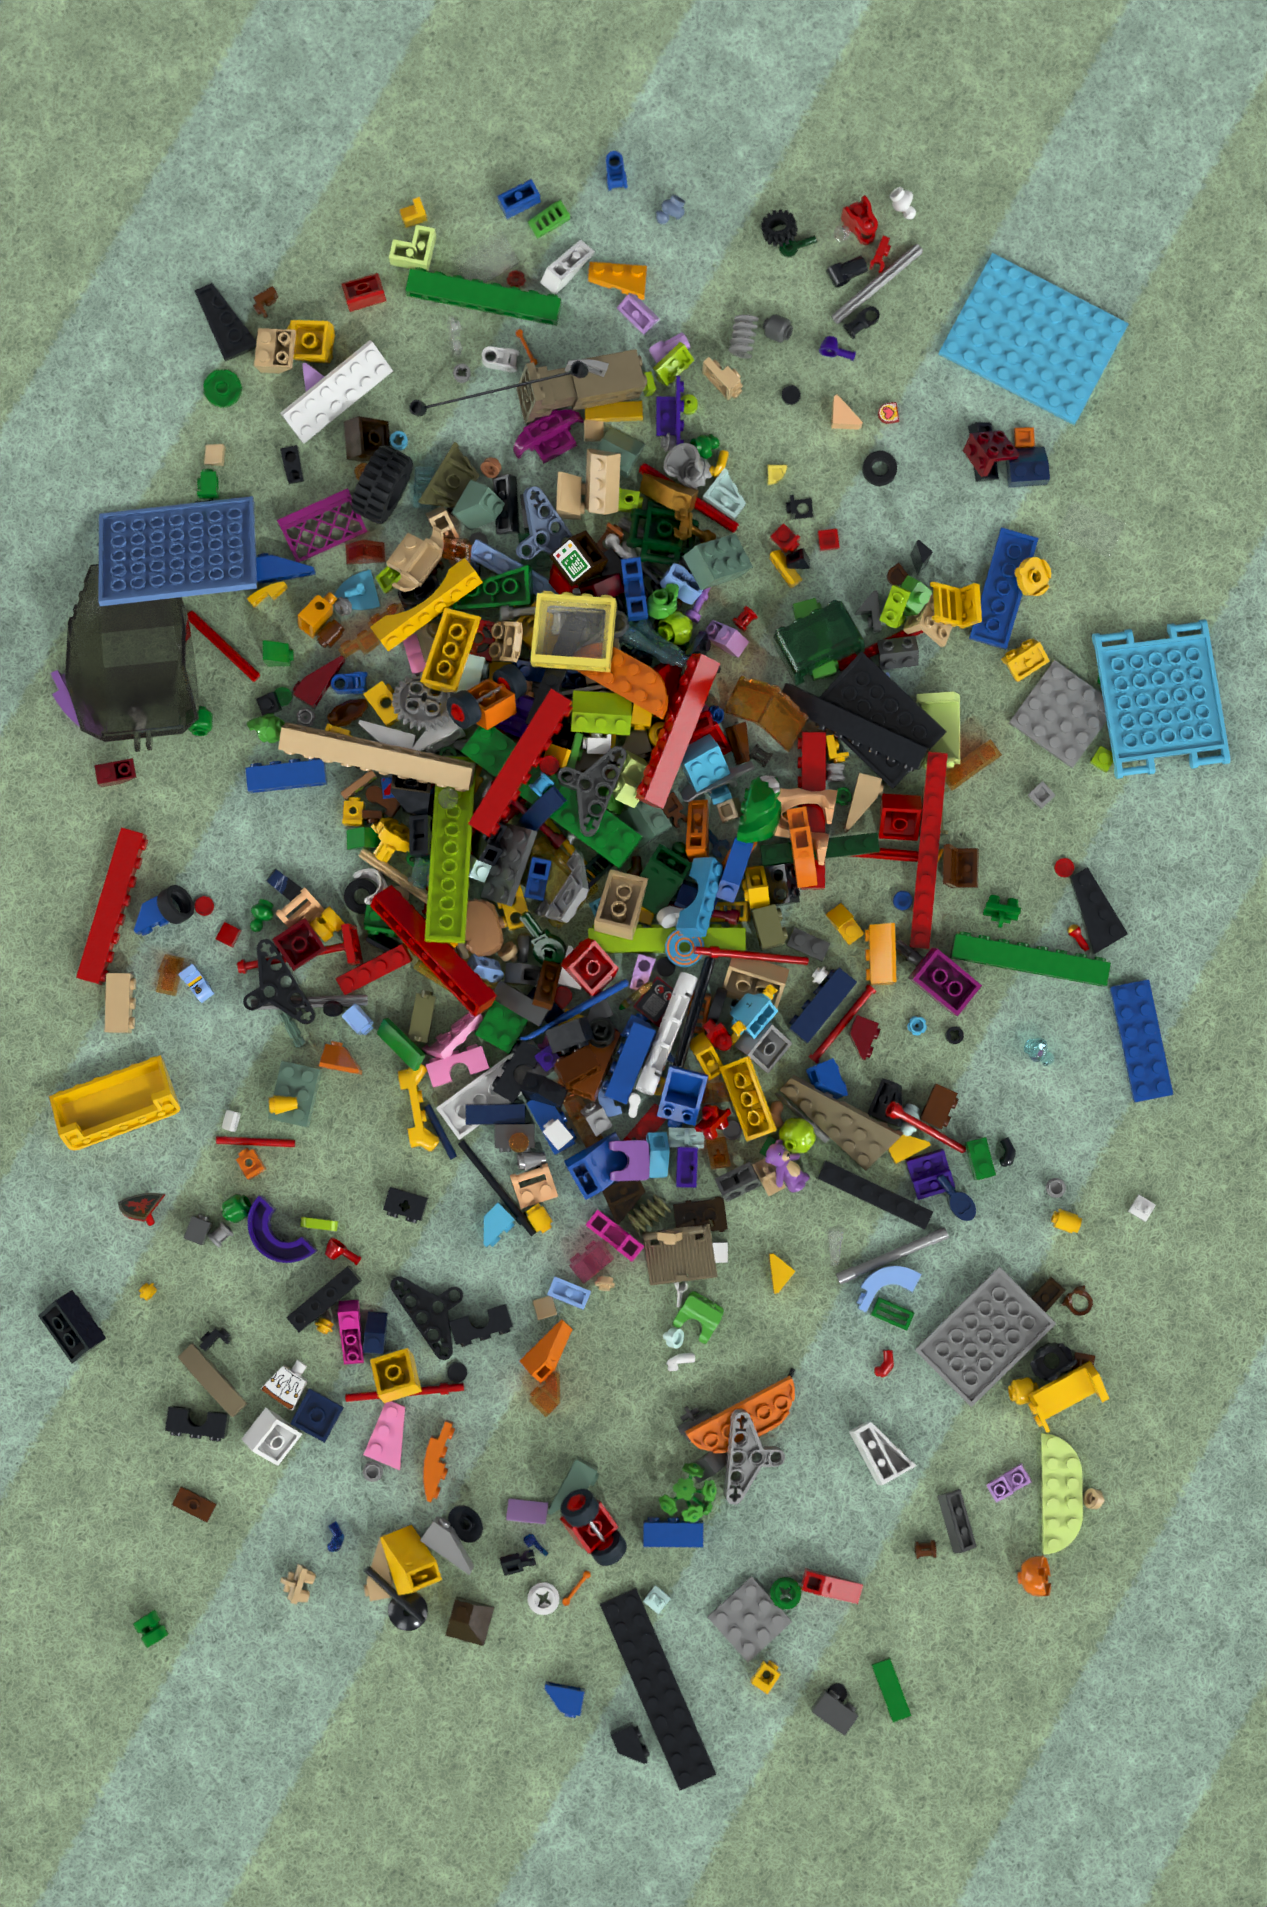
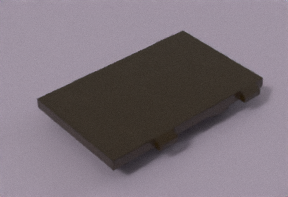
[673,1196,728,1232]

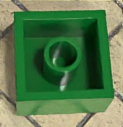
[475,1000,529,1054]

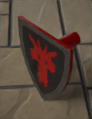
[118,1193,165,1226]

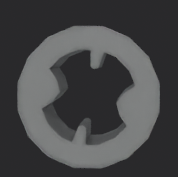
[453,364,471,383]

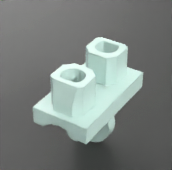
[668,1127,704,1148]

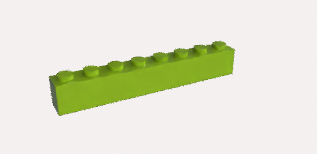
[588,924,746,953]

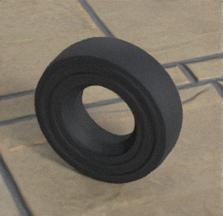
[862,451,897,486]
[344,879,378,914]
[707,987,728,1023]

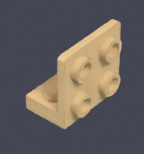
[903,595,953,647]

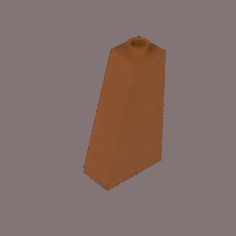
[558,1028,621,1102]

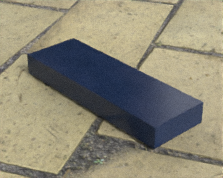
[465,1103,525,1125]

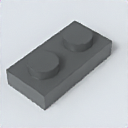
[786,928,830,962]

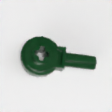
[520,911,566,964]

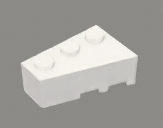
[849,1422,916,1485]

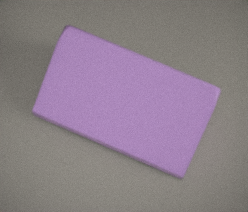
[617,293,660,335]
[506,1499,548,1524]

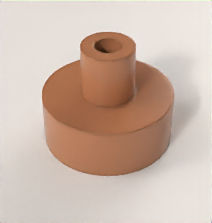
[481,457,501,478]

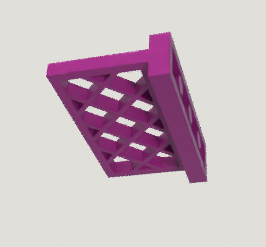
[277,488,368,563]

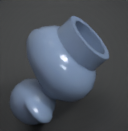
[656,195,685,224]

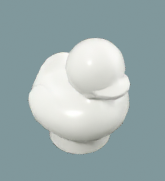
[890,187,916,220]

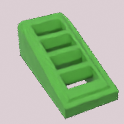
[528,200,570,239]

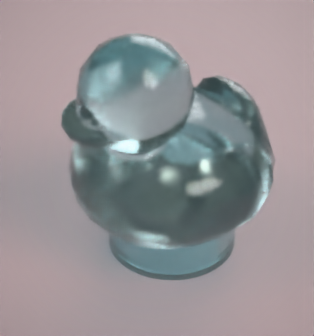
[1024,1038,1054,1067]

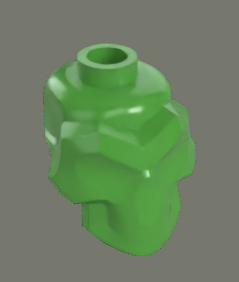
[647,583,679,619]
[247,713,285,744]

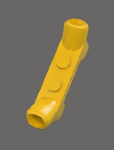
[398,1064,440,1152]

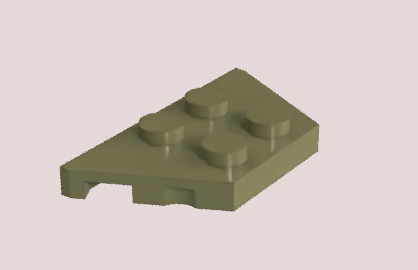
[418,442,480,508]

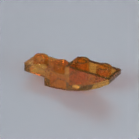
[338,603,404,658]

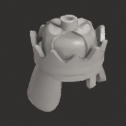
[664,443,712,490]

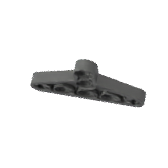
[557,746,627,837]

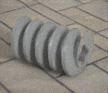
[728,315,759,359]

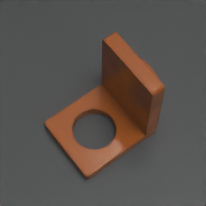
[596,522,624,552]

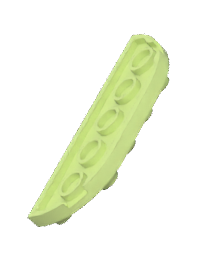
[1041,1433,1083,1554]

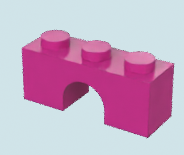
[585,1209,644,1262]

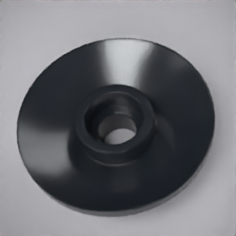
[448,1505,483,1543]
[388,1592,428,1631]

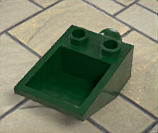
[639,842,692,916]

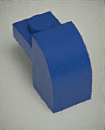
[524,857,551,901]

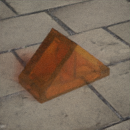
[442,537,472,563]
[706,1137,731,1170]

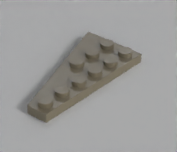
[780,1075,903,1171]

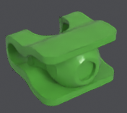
[672,1291,724,1344]

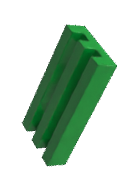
[870,1297,915,1331]

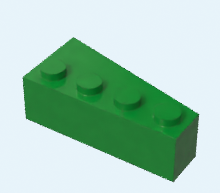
[453,565,534,610]

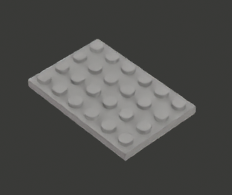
[915,1266,1056,1407]

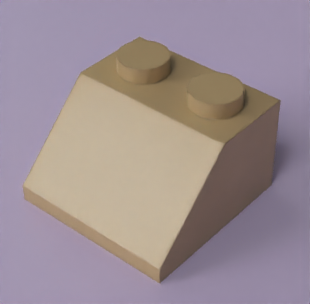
[556,472,586,520]

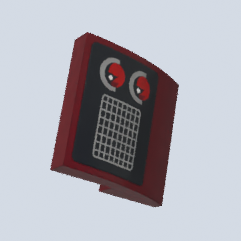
[633,976,674,1027]

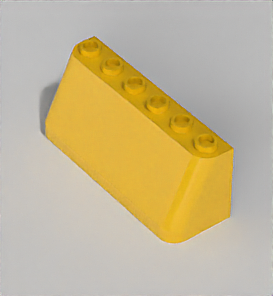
[49,1055,180,1150]

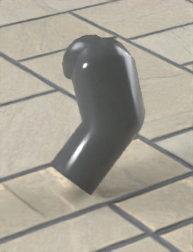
[517,933,531,963]

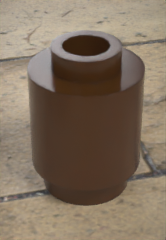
[316,619,345,648]

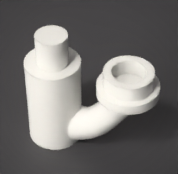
[605,534,637,559]

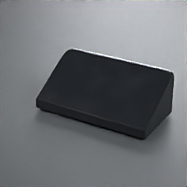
[365,932,407,952]

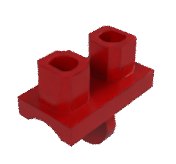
[703,1019,733,1051]
[695,1104,731,1140]

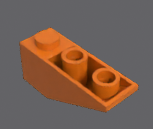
[520,1319,573,1383]

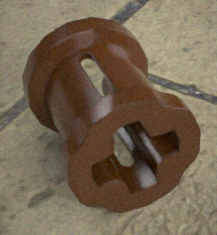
[915,1540,937,1559]

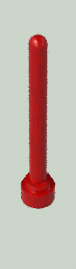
[886,1101,966,1153]

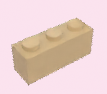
[105,973,136,1033]

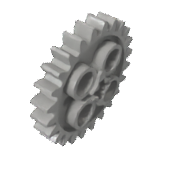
[392,672,454,731]

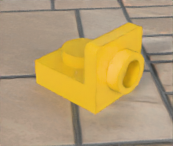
[826,735,849,763]

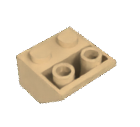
[254,328,296,374]

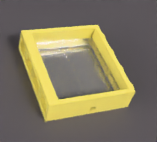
[530,591,617,672]

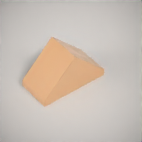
[832,394,863,430]

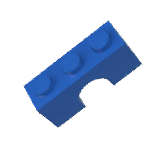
[621,557,648,622]

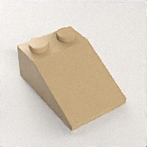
[594,869,648,940]

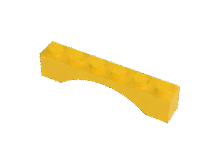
[370,558,483,652]

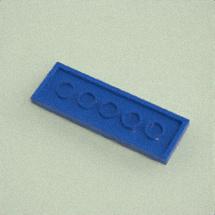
[969,527,1039,650]
[1110,979,1174,1103]

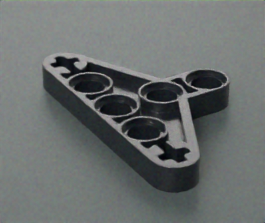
[243,939,316,1024]
[390,1277,463,1360]

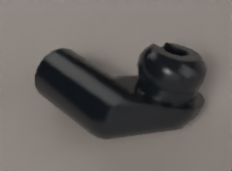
[999,1137,1016,1167]

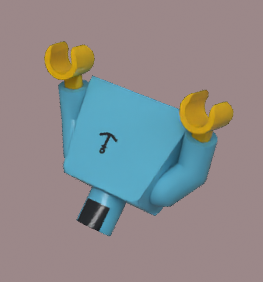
[730,984,778,1039]

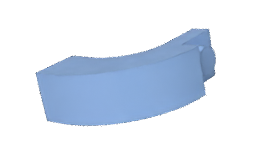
[857,1266,922,1312]

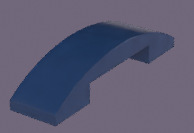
[516,786,567,832]

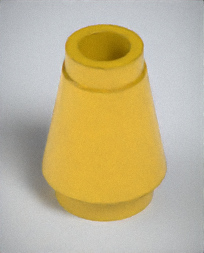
[268,1095,298,1115]

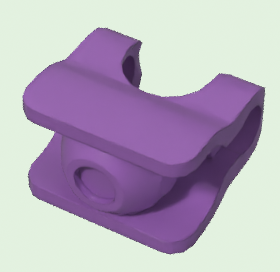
[609,1140,650,1181]

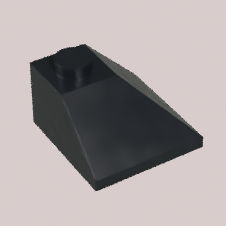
[390,774,431,816]

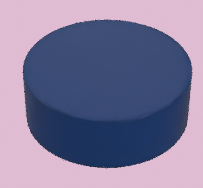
[893,891,913,911]

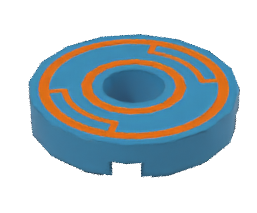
[665,930,704,967]

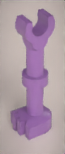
[685,587,711,624]

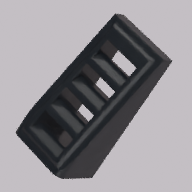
[585,854,614,889]

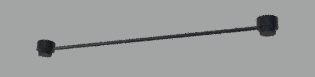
[409,361,589,417]

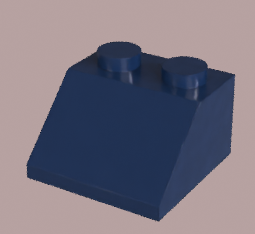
[1006,446,1050,488]

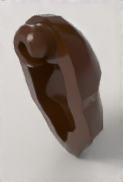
[327,699,368,727]

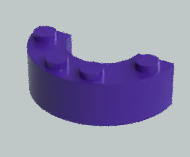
[248,1195,318,1263]

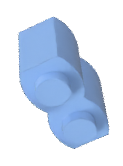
[659,563,703,604]
[341,1004,374,1035]

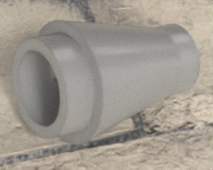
[517,1152,546,1171]

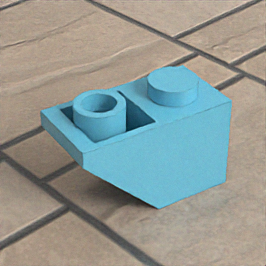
[484,1202,515,1247]

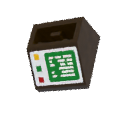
[549,530,608,587]

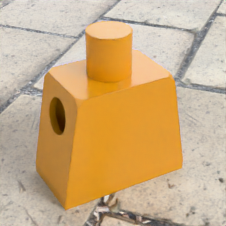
[298,592,337,638]

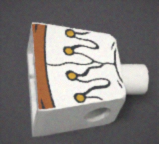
[261,1360,308,1411]

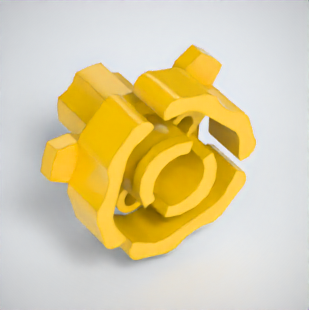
[371,817,409,863]

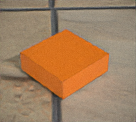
[1014,427,1035,448]

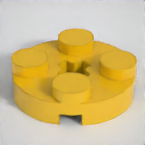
[1015,557,1052,596]

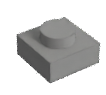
[1027,781,1056,809]

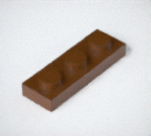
[532,960,562,1010]

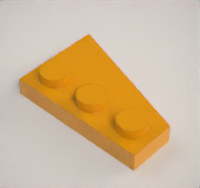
[588,262,647,300]

